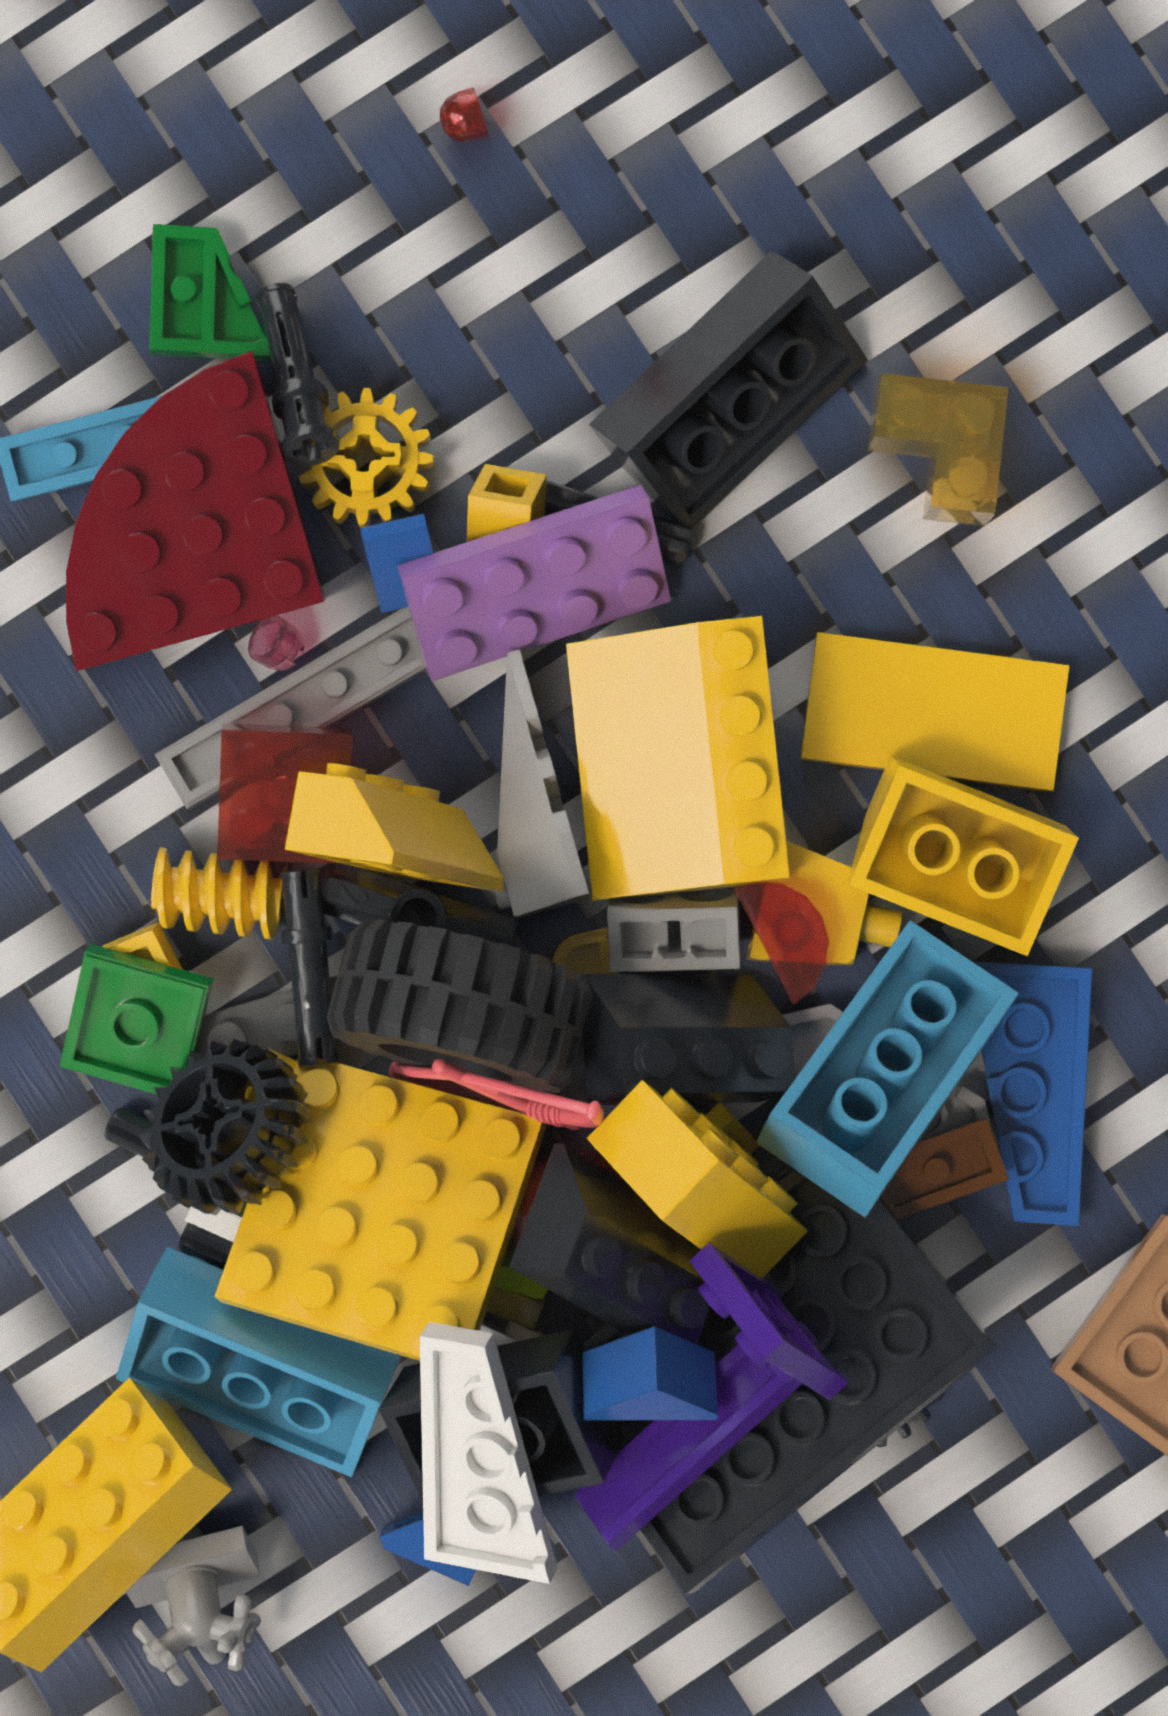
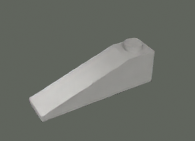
[494,649,589,919]

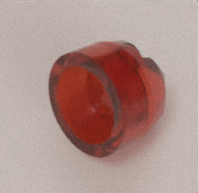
[439,87,489,142]

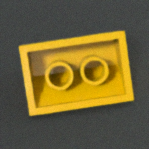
[848,755,1079,956]
[285,763,505,892]

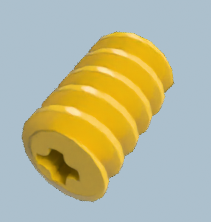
[151,847,288,940]

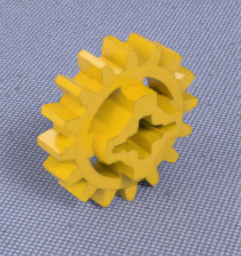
[299,388,435,528]

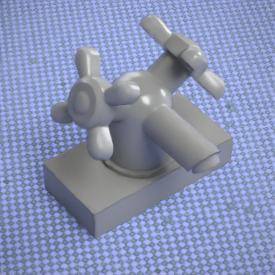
[126,1526,261,1686]

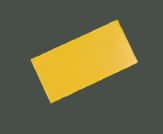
[800,632,1069,793]

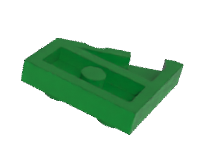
[149,224,271,361]

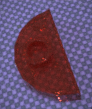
[733,882,829,1004]

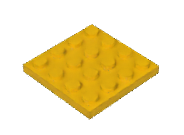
[214,1057,547,1361]

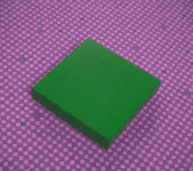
[59,944,214,1094]

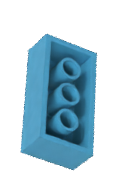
[756,920,1019,1218]

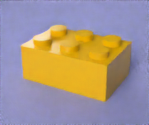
[587,1080,807,1278]

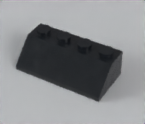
[589,251,868,529]

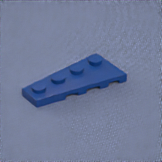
[973,962,1092,1226]

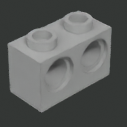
[607,886,741,972]

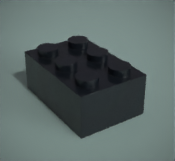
[379,1329,625,1502]

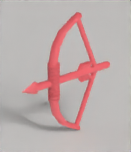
[388,1058,605,1130]

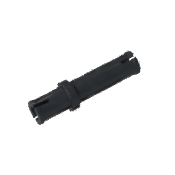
[280,869,339,1066]

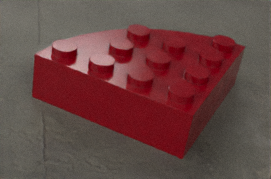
[66,351,326,672]

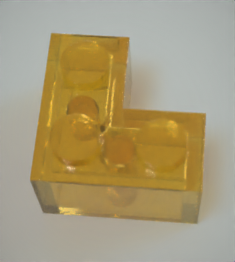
[867,373,1009,526]

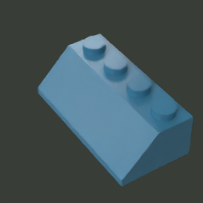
[116,1247,401,1477]

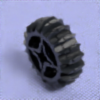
[139,1038,312,1216]

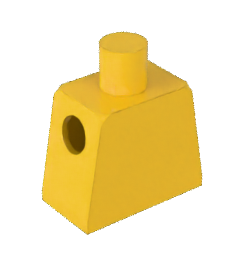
[746,841,902,966]

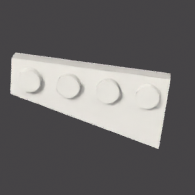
[420,1322,558,1584]

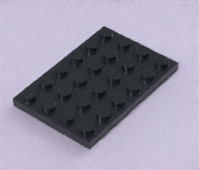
[582,1170,998,1594]

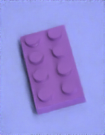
[397,485,671,681]

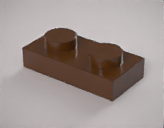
[880,1117,1009,1219]

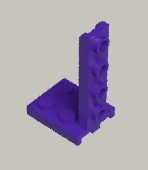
[575,1243,849,1551]

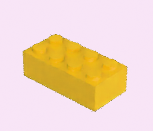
[0,1378,232,1672]

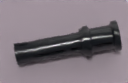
[256,283,339,467]

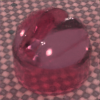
[248,615,305,671]

